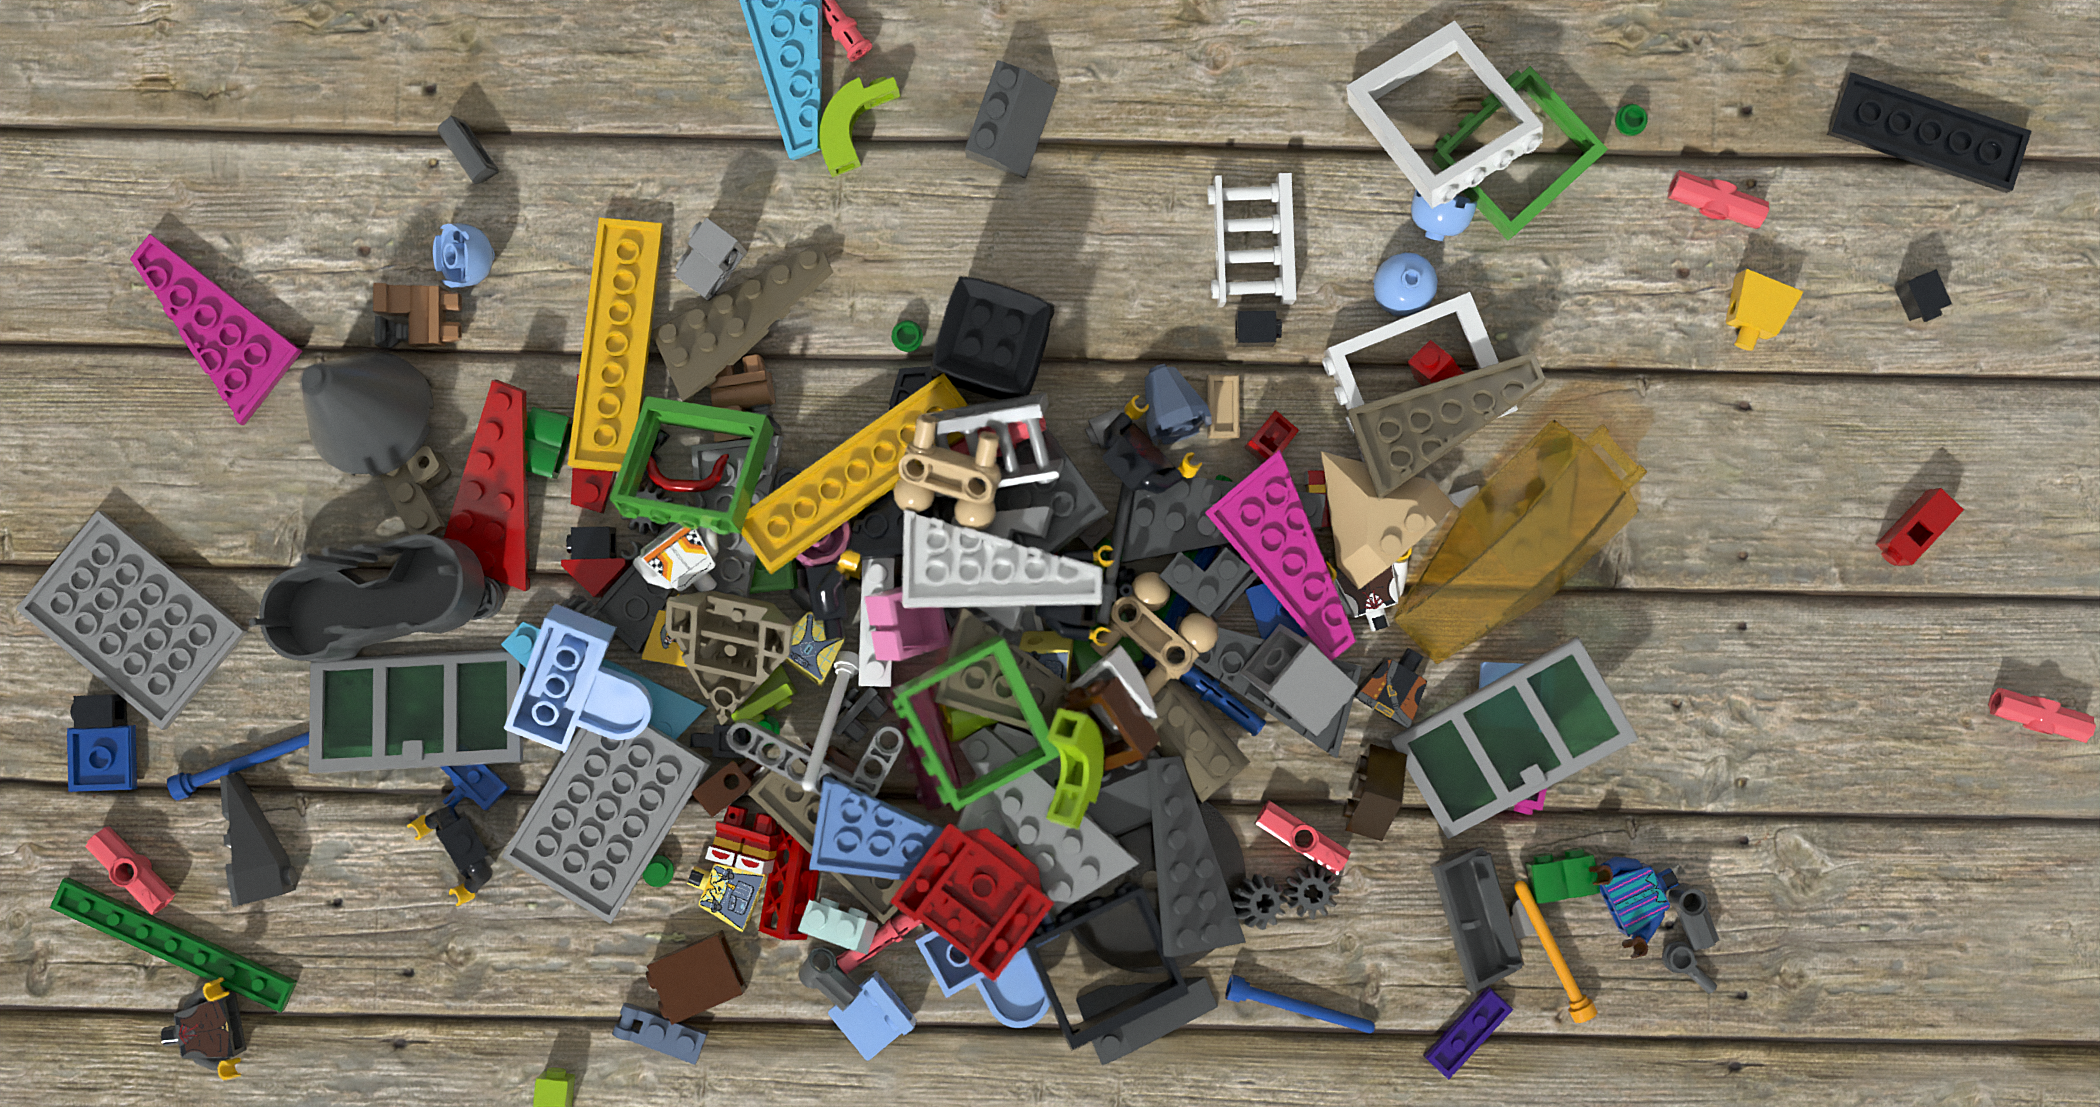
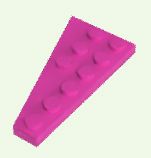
[130,234,302,425]
[1205,450,1356,661]

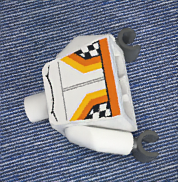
[621,494,719,592]

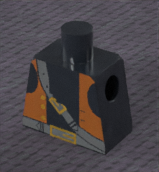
[1354,648,1427,729]

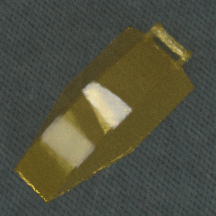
[1392,420,1647,665]

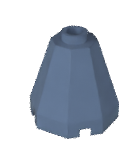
[1145,364,1212,445]

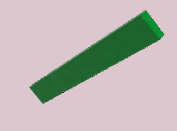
[50,877,298,1013]

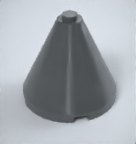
[300,352,434,476]

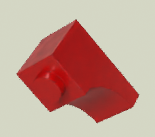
[1408,340,1465,386]

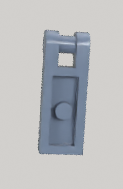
[612,1003,708,1065]

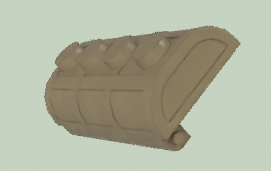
[1150,678,1251,803]

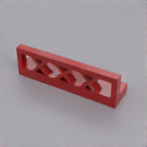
[758,823,819,940]

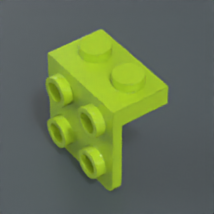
[731,664,798,723]

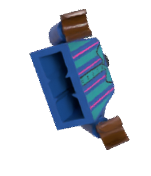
[1589,856,1679,959]

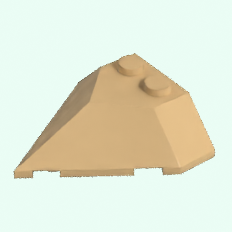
[1321,451,1454,590]

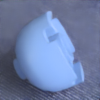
[1411,188,1477,241]
[433,223,495,288]
[1373,252,1438,317]

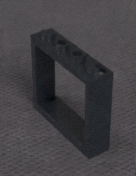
[1023,881,1189,1051]

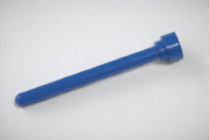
[167,732,309,801]
[1225,974,1375,1033]

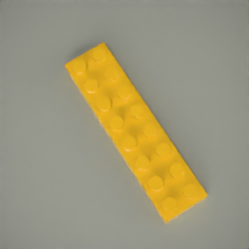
[568,217,664,472]
[741,373,968,574]

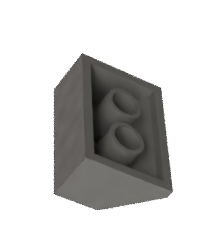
[965,60,1057,179]
[1054,756,1152,837]

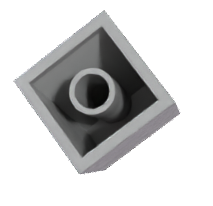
[1239,624,1358,736]

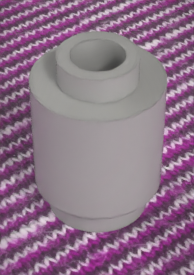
[1085,408,1125,449]

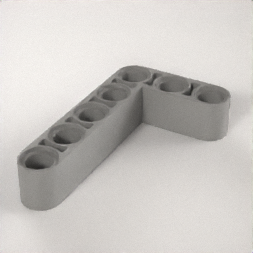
[727,719,903,798]

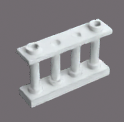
[1207,173,1297,307]

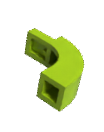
[820,77,901,178]
[1046,708,1104,830]

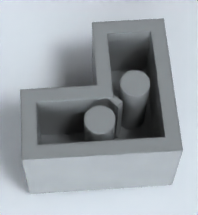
[674,217,747,300]

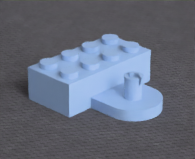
[504,604,653,752]
[915,910,1060,1028]

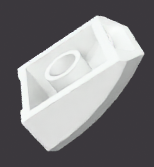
[1071,645,1158,735]

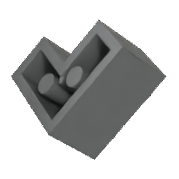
[1159,547,1250,617]

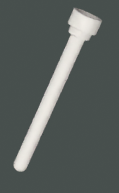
[802,651,859,791]

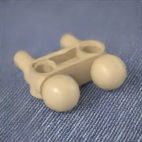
[894,414,1001,531]
[1090,572,1219,698]

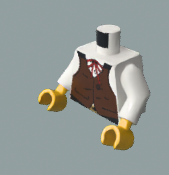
[1326,548,1412,631]

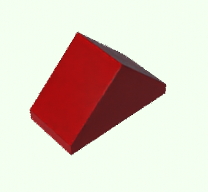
[1244,410,1299,463]
[561,558,632,597]

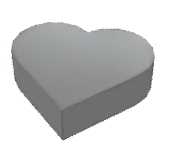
[1509,897,1536,939]

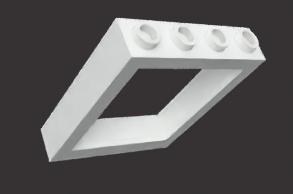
[1346,21,1543,209]
[1322,292,1518,463]

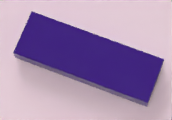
[1423,986,1514,1080]

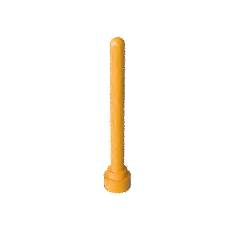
[1514,880,1598,1023]

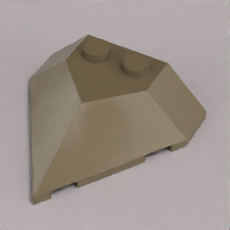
[665,590,794,726]

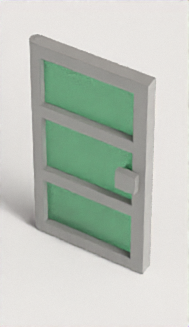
[1390,636,1639,839]
[309,649,523,774]

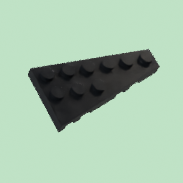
[846,366,940,560]

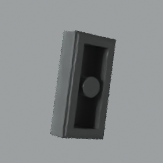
[437,116,499,184]

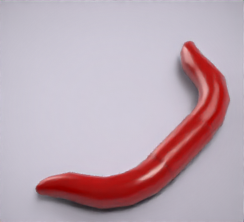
[646,454,729,492]

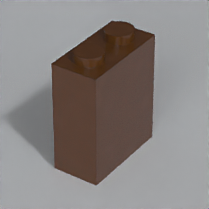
[646,930,747,1025]

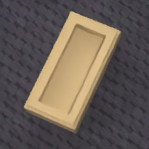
[1207,375,1240,439]

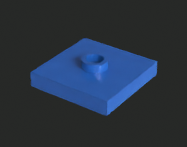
[1245,583,1308,640]
[67,725,137,792]

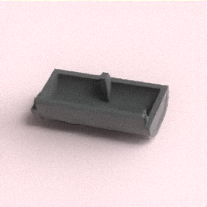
[1430,847,1524,992]

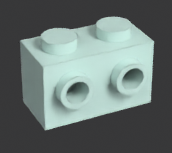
[798,897,878,954]

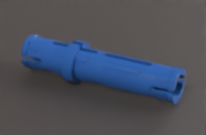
[1179,666,1266,737]

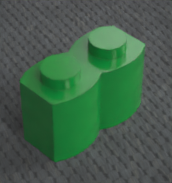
[525,407,573,479]
[1525,848,1600,903]

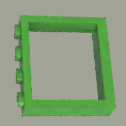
[1431,66,1608,240]
[610,396,774,535]
[892,635,1060,811]

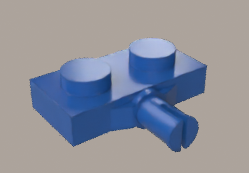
[440,743,510,811]

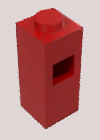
[1876,488,1964,566]

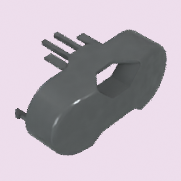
[249,534,485,662]

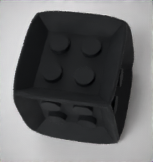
[930,276,1054,400]

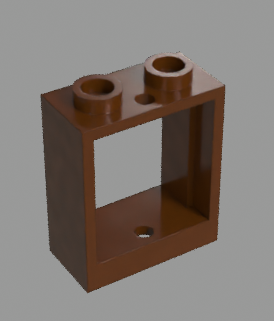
[1059,676,1161,772]

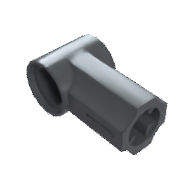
[1668,883,1720,950]
[798,948,862,1011]

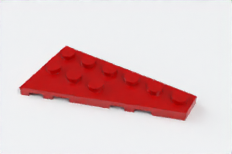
[444,379,530,592]

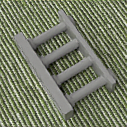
[915,393,1065,498]

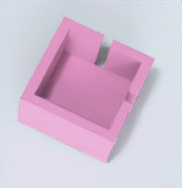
[865,586,950,661]

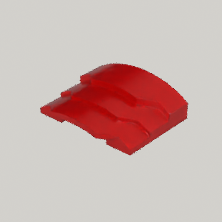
[890,823,1054,982]

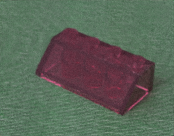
[886,682,962,811]

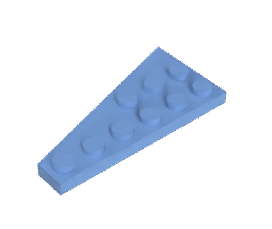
[810,775,944,880]

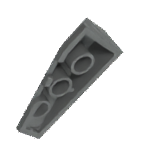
[220,773,297,907]
[1076,976,1218,1066]

